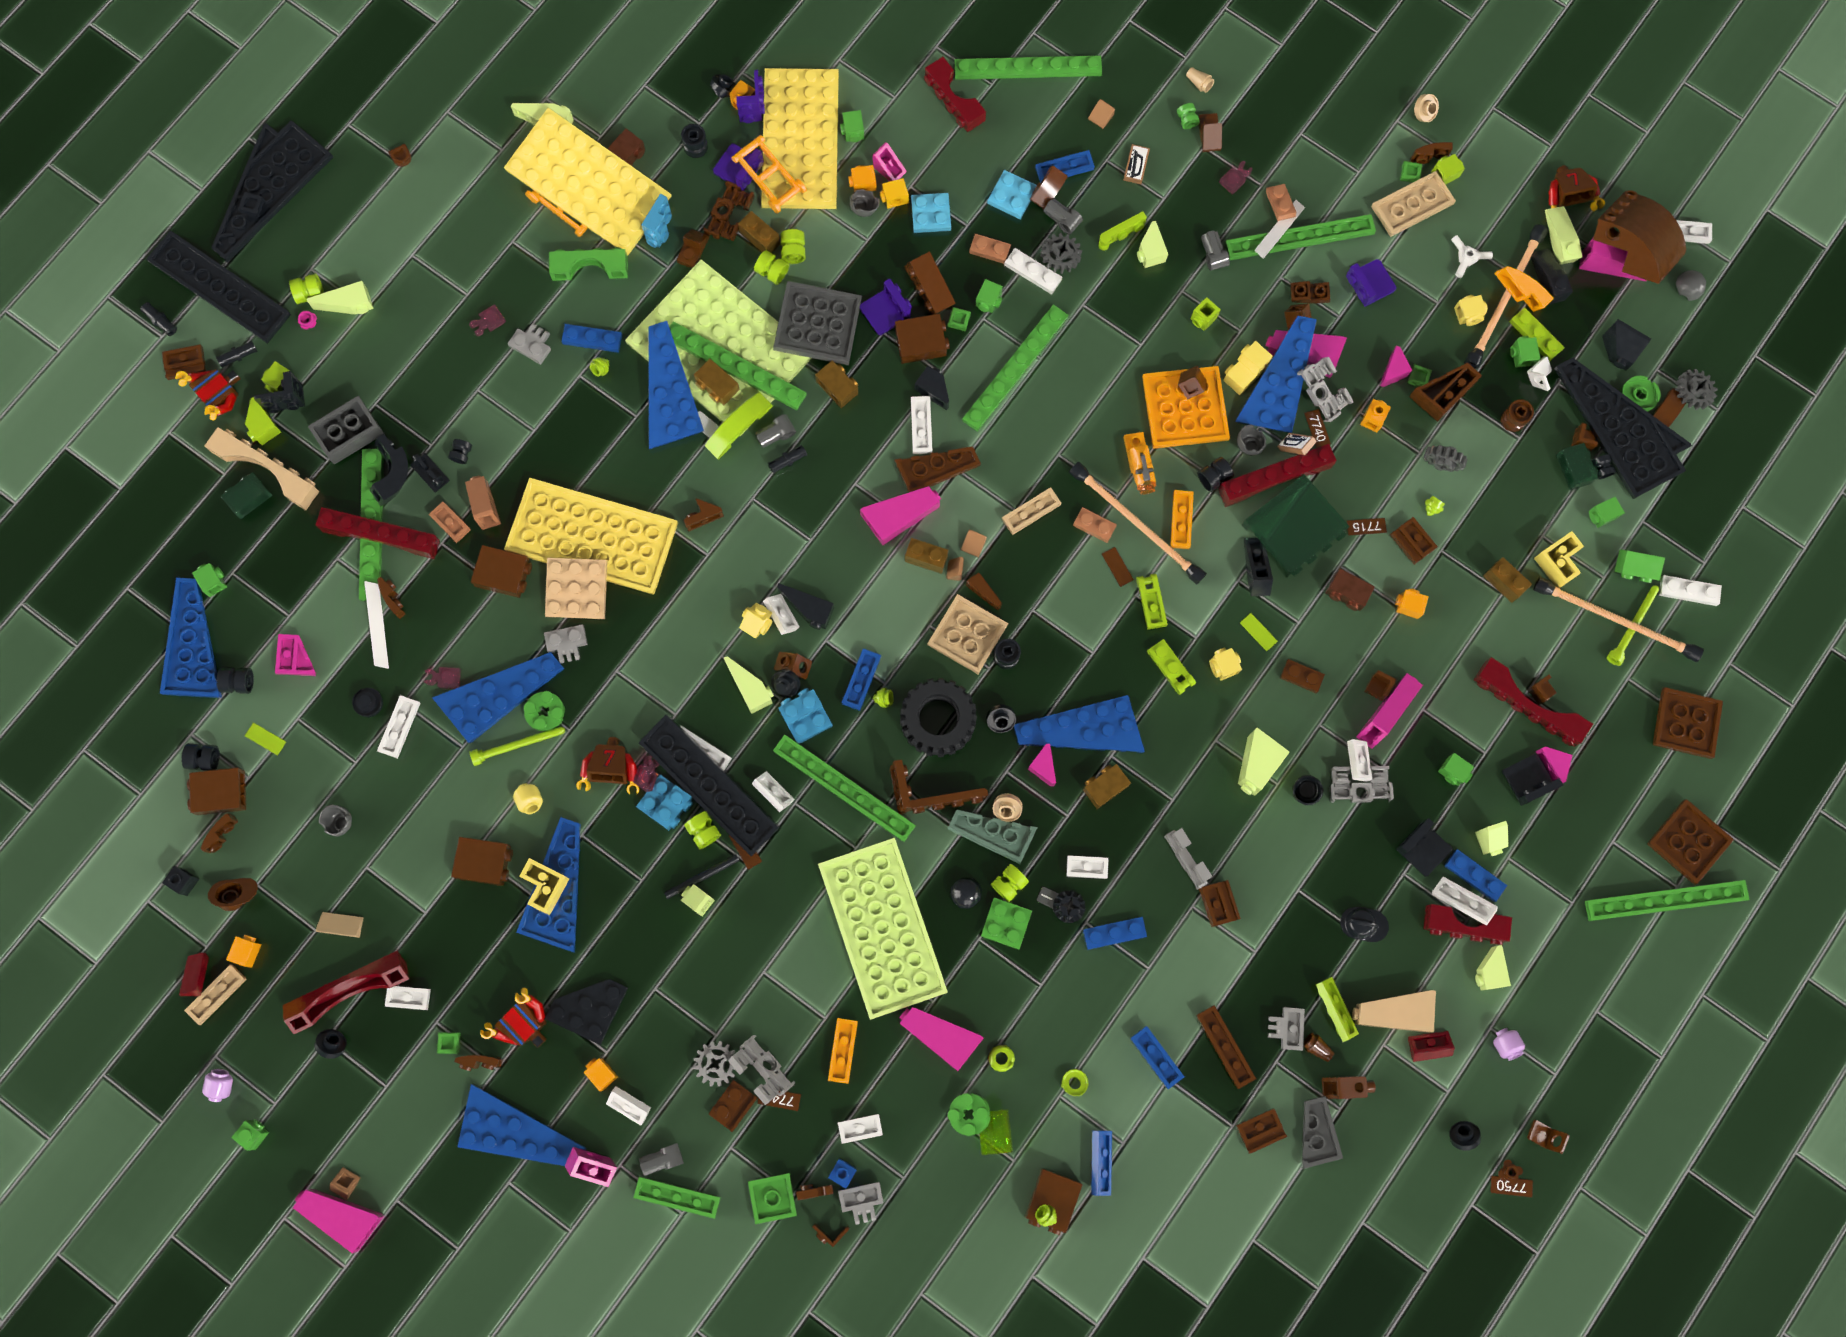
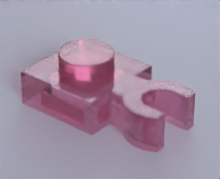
[1219,161,1253,195]
[469,304,506,336]
[424,667,461,689]
[633,754,659,792]

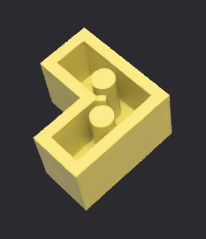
[1223,341,1273,395]
[1534,531,1584,588]
[519,858,569,915]

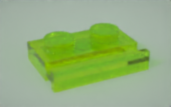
[979,1109,1013,1155]

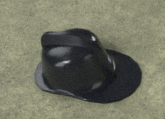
[1340,907,1389,942]

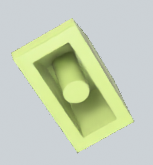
[1137,221,1168,268]
[1475,821,1508,856]
[681,884,715,917]
[1475,945,1511,990]

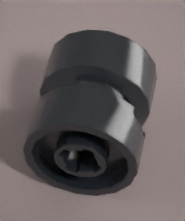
[681,124,708,158]
[1197,457,1234,492]
[994,639,1021,669]
[217,667,254,694]
[181,743,220,771]

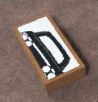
[1123,144,1150,184]
[1277,433,1316,455]

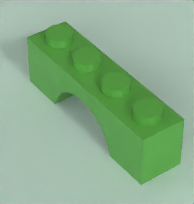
[549,247,628,281]

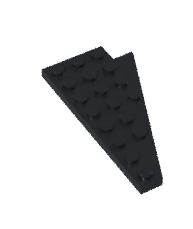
[212,120,334,263]
[1554,358,1692,499]

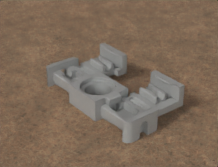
[1297,357,1354,422]
[1329,766,1394,803]
[1164,828,1212,890]
[728,1035,795,1105]

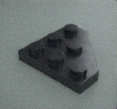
[545,979,628,1045]

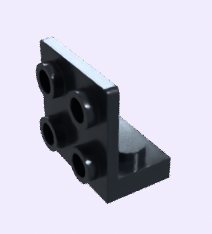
[254,371,305,413]
[1502,753,1563,806]
[1396,818,1452,877]

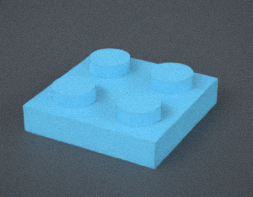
[987,170,1037,220]
[911,193,951,233]

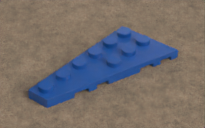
[1235,316,1317,433]
[649,321,704,449]
[160,578,222,698]
[432,652,564,744]
[1014,695,1145,753]
[516,817,581,953]
[457,1084,586,1166]

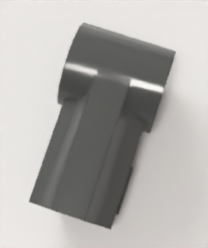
[1044,198,1083,235]
[1201,230,1230,271]
[755,414,796,448]
[639,1143,684,1176]

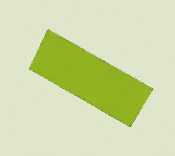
[1240,613,1278,652]
[245,723,286,756]

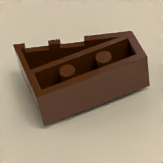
[904,252,956,315]
[1409,363,1482,422]

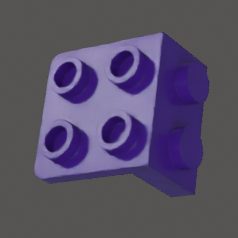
[736,70,765,123]
[713,144,764,191]
[1346,259,1397,307]
[860,279,912,335]

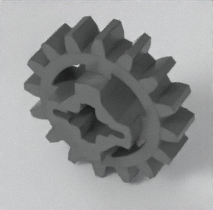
[1041,233,1082,274]
[1675,369,1718,410]
[1423,445,1468,472]

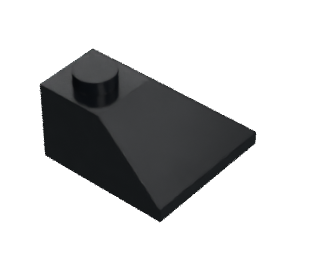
[1602,319,1651,371]

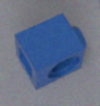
[828,1158,857,1189]

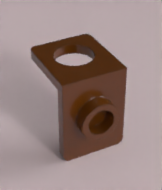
[774,652,812,679]
[1527,1120,1570,1154]
[812,1223,850,1247]

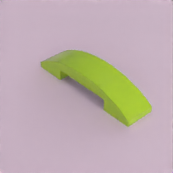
[705,392,773,460]

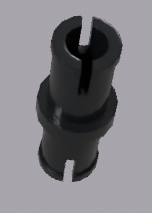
[140,302,177,336]
[216,340,258,368]
[768,445,807,474]

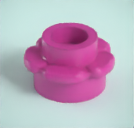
[298,311,317,330]

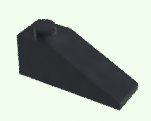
[1531,248,1573,305]
[1244,537,1273,596]
[777,583,834,630]

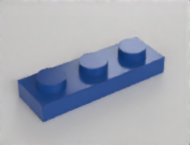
[1035,150,1095,183]
[561,324,622,353]
[842,649,881,711]
[1444,849,1508,902]
[1083,917,1147,950]
[1130,1026,1184,1089]
[1091,1130,1112,1196]

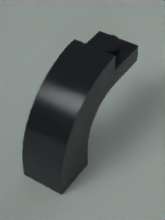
[370,434,408,507]

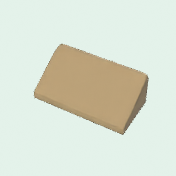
[316,912,363,938]

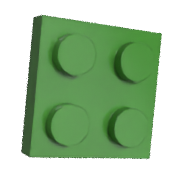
[981,898,1032,950]
[748,1173,797,1224]

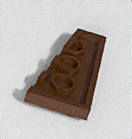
[894,446,981,492]

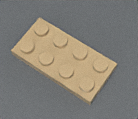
[1371,171,1456,237]

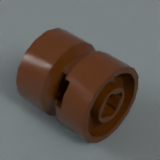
[1501,399,1534,432]

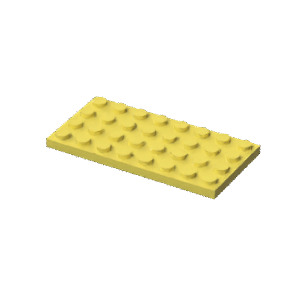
[761,68,839,209]
[504,108,671,256]
[504,478,678,595]

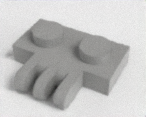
[507,323,551,365]
[544,625,588,664]
[1268,1007,1305,1051]
[838,1182,884,1225]

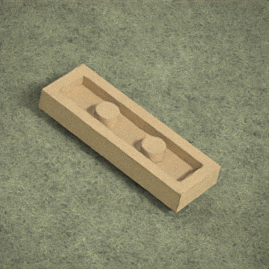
[1002,487,1061,535]
[184,965,247,1025]

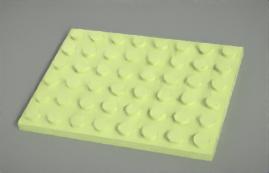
[625,260,812,436]

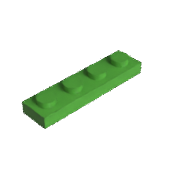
[633,1177,721,1219]

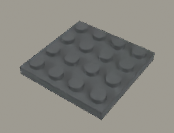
[773,281,862,365]

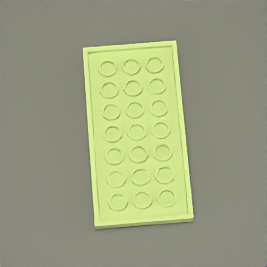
[818,838,948,1020]

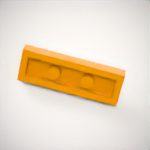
[1170,490,1194,549]
[828,1018,858,1084]

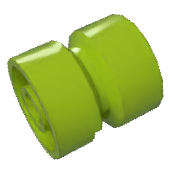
[780,229,806,264]
[754,250,790,285]
[289,274,324,304]
[684,811,721,849]
[991,864,1029,902]

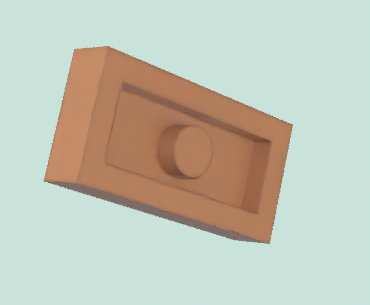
[1266,184,1296,221]
[969,234,1011,264]
[429,502,471,543]
[1073,507,1117,543]

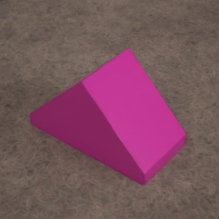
[873,142,907,181]
[1380,345,1412,387]
[1028,744,1056,786]
[1535,746,1573,783]

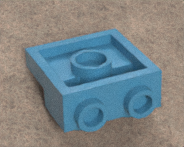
[641,194,672,248]
[778,688,833,744]
[636,775,693,831]

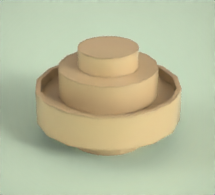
[1414,94,1439,122]
[992,793,1023,822]

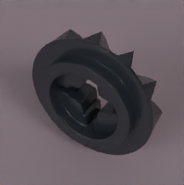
[1053,890,1086,923]

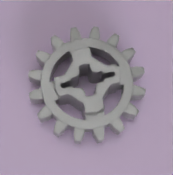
[693,1041,736,1086]

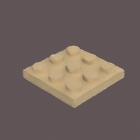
[545,558,607,619]
[927,594,1008,674]

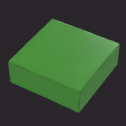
[1400,161,1422,183]
[948,307,971,331]
[1407,364,1432,387]
[437,1032,461,1054]

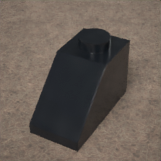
[915,366,949,410]

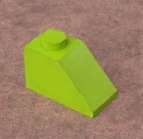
[245,397,281,445]

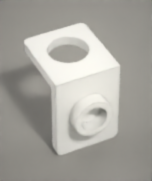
[1527,356,1552,391]

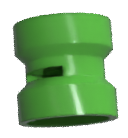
[1177,103,1200,129]

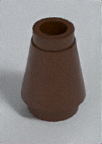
[1303,1033,1334,1062]

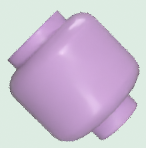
[1493,1028,1525,1061]
[202,1069,233,1102]

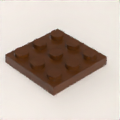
[1653,687,1723,759]
[1647,799,1734,885]

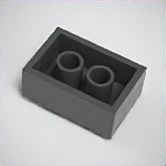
[308,396,384,465]

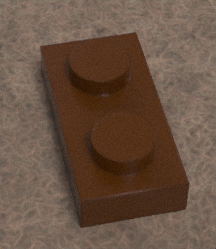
[1280,659,1325,693]

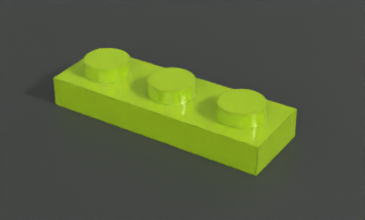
[1509,308,1565,362]
[1316,977,1359,1042]

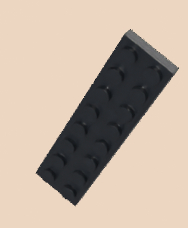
[146,230,291,344]
[639,714,780,856]

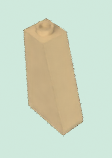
[1352,990,1436,1033]

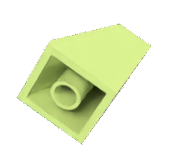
[1238,728,1289,795]

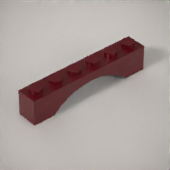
[1219,444,1337,507]
[315,507,440,559]
[1474,657,1593,747]
[283,950,409,1034]

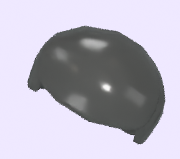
[850,189,880,217]
[1675,270,1706,301]
[1237,424,1266,456]
[319,804,352,837]

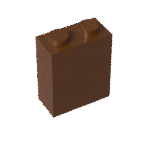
[895,314,950,364]
[471,545,532,598]
[187,768,246,815]
[451,837,513,886]
[1025,1168,1083,1235]

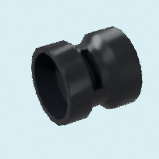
[448,439,472,464]
[1590,454,1616,480]

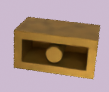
[738,211,780,253]
[694,359,740,406]
[815,360,858,408]
[905,538,948,574]
[1483,557,1532,603]
[1083,764,1131,809]

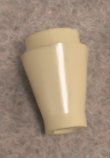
[1186,67,1214,93]

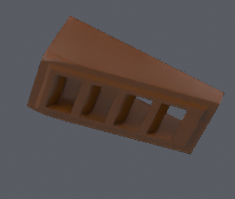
[966,573,1002,610]

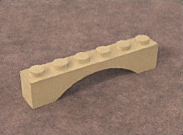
[204,428,319,510]

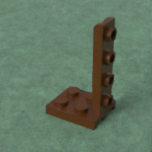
[889,760,988,814]

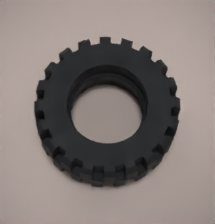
[900,678,977,757]

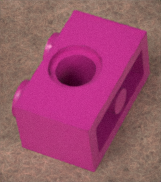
[565,1147,617,1187]

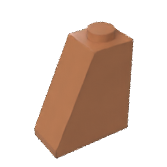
[465,476,501,530]

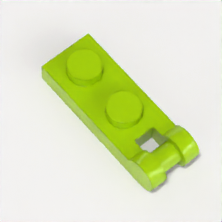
[1098,211,1147,251]
[1136,574,1168,630]
[1147,639,1196,695]

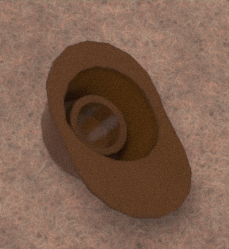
[208,878,258,911]

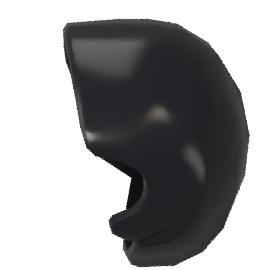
[1293,775,1324,806]
[950,877,982,909]

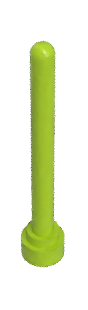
[1606,585,1659,666]
[469,726,565,766]

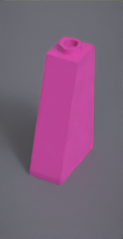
[1579,237,1647,281]
[1265,330,1347,378]
[860,486,941,545]
[1356,673,1423,749]
[899,1007,984,1071]
[293,1189,384,1253]

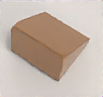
[1088,99,1115,129]
[961,530,987,558]
[946,557,964,581]
[330,1167,361,1200]

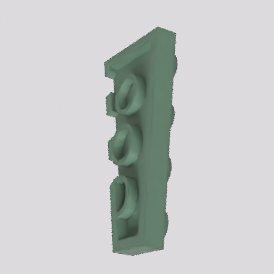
[948,810,1038,864]

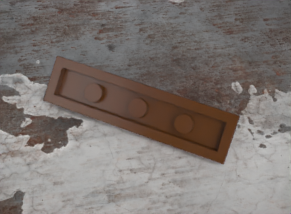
[1196,1005,1256,1089]

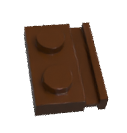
[162,344,206,380]
[1390,517,1438,565]
[1199,880,1241,927]
[709,1080,758,1132]
[1236,1108,1287,1154]

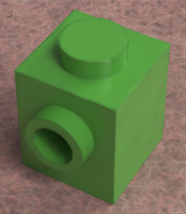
[840,110,864,142]
[976,279,1003,313]
[1510,336,1540,367]
[1588,497,1625,528]
[192,563,227,597]
[1438,753,1474,786]
[231,1119,269,1151]

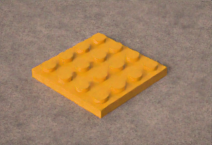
[1142,366,1230,449]

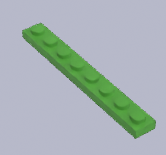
[954,56,1102,80]
[1225,214,1376,261]
[962,304,1069,432]
[669,321,806,411]
[359,449,384,601]
[773,735,916,842]
[1585,880,1750,921]

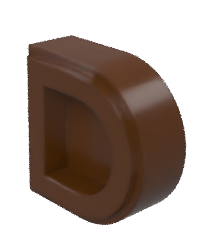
[388,144,411,167]

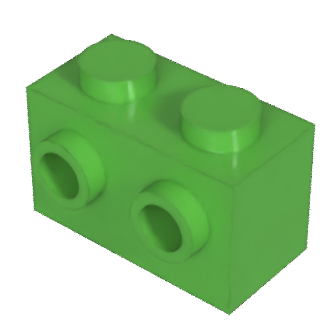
[1614,549,1665,583]

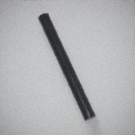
[664,854,739,899]

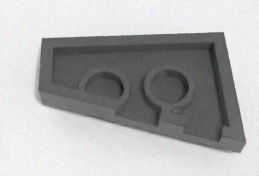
[1302,1096,1343,1169]

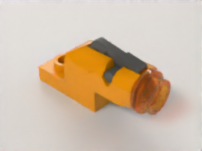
[1124,432,1156,495]

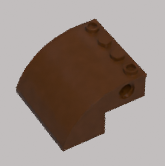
[1593,190,1686,284]

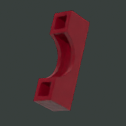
[924,57,986,133]
[1423,904,1512,946]

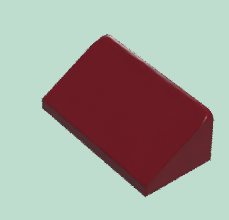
[179,953,209,996]
[1408,1031,1455,1062]

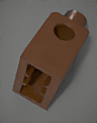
[1322,1076,1376,1099]

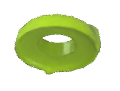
[988,1045,1015,1072]
[1061,1069,1089,1097]

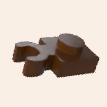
[796,1184,834,1200]

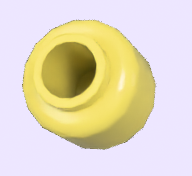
[513,784,543,814]

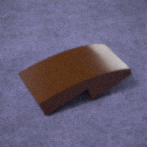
[1410,142,1453,164]
[1030,166,1068,210]
[1291,281,1330,303]
[1653,388,1686,427]
[377,577,406,619]
[201,813,238,853]
[454,1055,503,1071]

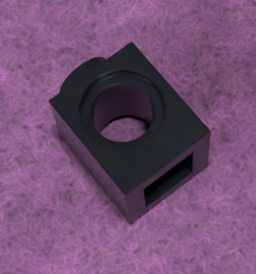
[162,866,199,896]

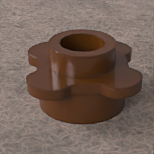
[1498,1160,1523,1185]

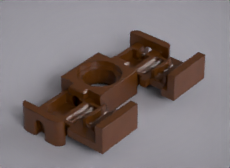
[704,181,755,242]

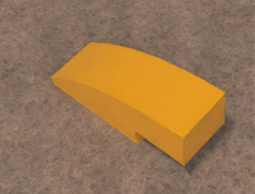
[1494,266,1554,312]

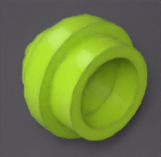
[590,357,609,377]
[1425,496,1445,516]
[872,688,894,708]
[1035,1204,1057,1227]

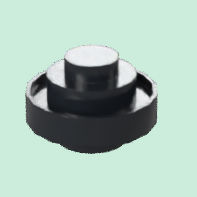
[710,74,736,98]
[771,669,800,698]
[352,688,383,718]
[986,704,1016,733]
[314,1029,347,1059]
[1449,1121,1481,1151]

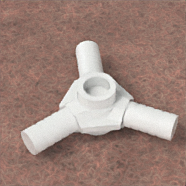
[1451,235,1493,278]

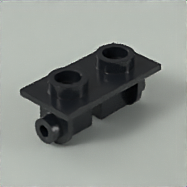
[410,453,450,493]

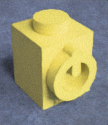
[1454,295,1487,326]
[739,603,773,638]
[1209,648,1242,681]

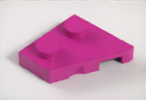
[275,634,316,676]

